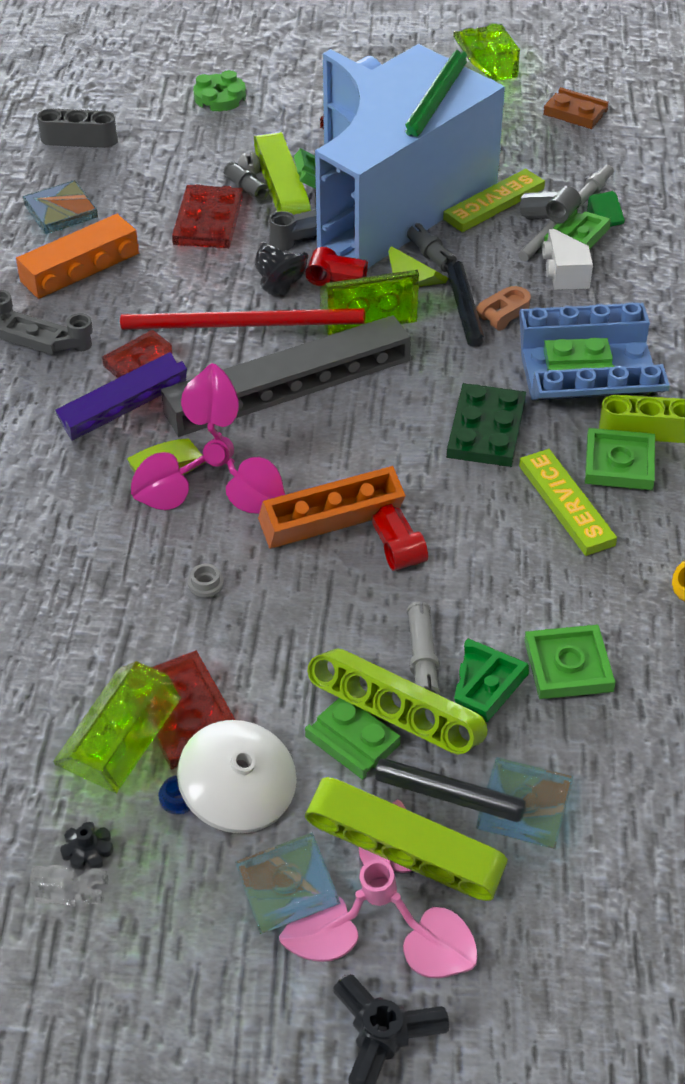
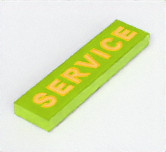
[443,168,545,233]
[519,449,617,556]

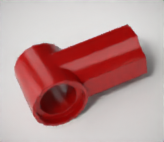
[305,247,368,287]
[372,504,428,571]

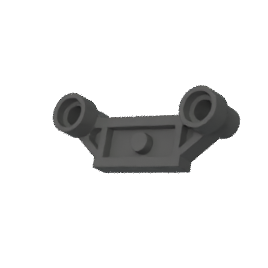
[0,290,93,355]

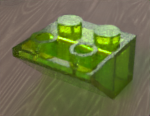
[453,24,520,81]

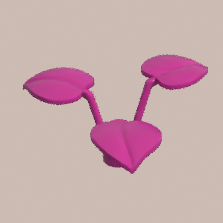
[131,363,286,514]

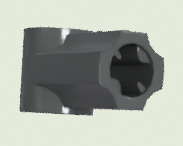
[519,186,581,224]
[269,210,317,251]

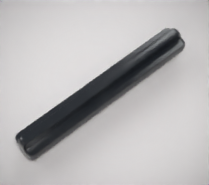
[447,261,484,347]
[374,758,526,822]

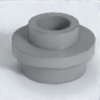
[188,564,224,597]

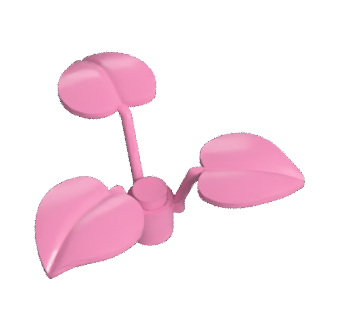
[279,800,477,978]

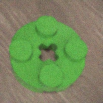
[193,70,246,111]

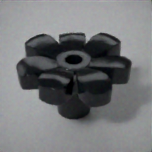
[60,822,113,871]

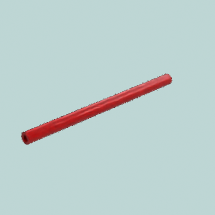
[120,308,366,330]

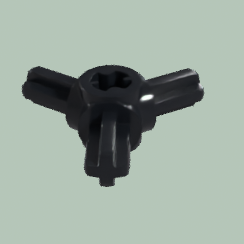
[333,974,449,1084]

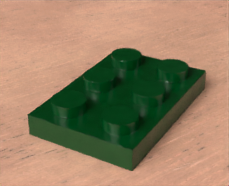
[446,383,526,467]

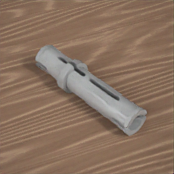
[407,602,440,695]

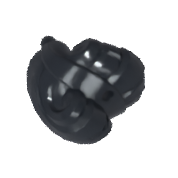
[255,241,309,297]

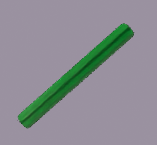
[405,50,467,137]

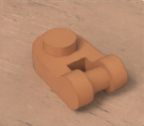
[476,286,531,331]

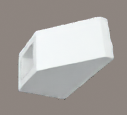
[542,229,593,290]

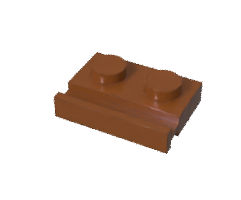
[543,87,609,129]

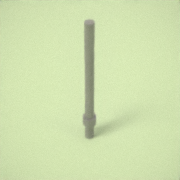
[518,165,614,262]

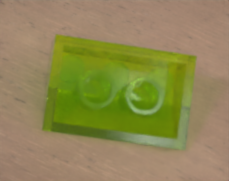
[320,270,419,336]
[53,661,181,794]

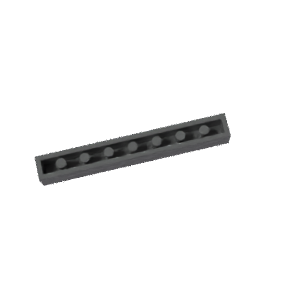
[161,315,411,437]

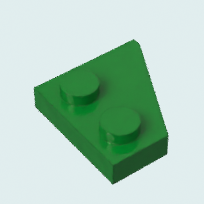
[454,638,529,723]

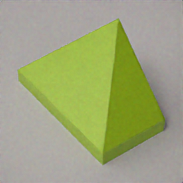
[388,246,449,290]

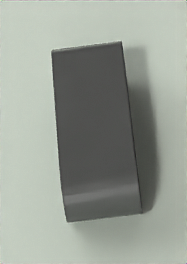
[37,109,118,148]

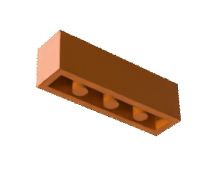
[16,213,139,299]
[258,466,406,549]

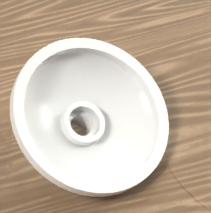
[177,720,297,833]

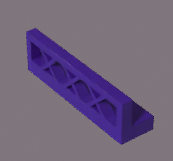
[55,352,187,441]

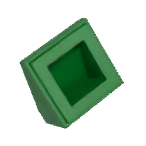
[587,191,625,227]

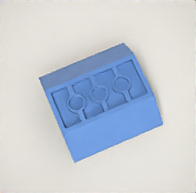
[519,302,670,400]

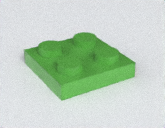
[585,428,655,490]
[524,624,615,699]

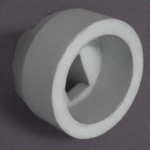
[238,152,260,175]

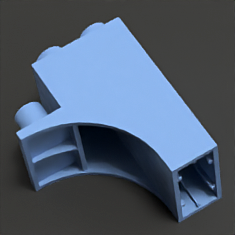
[315,44,505,268]

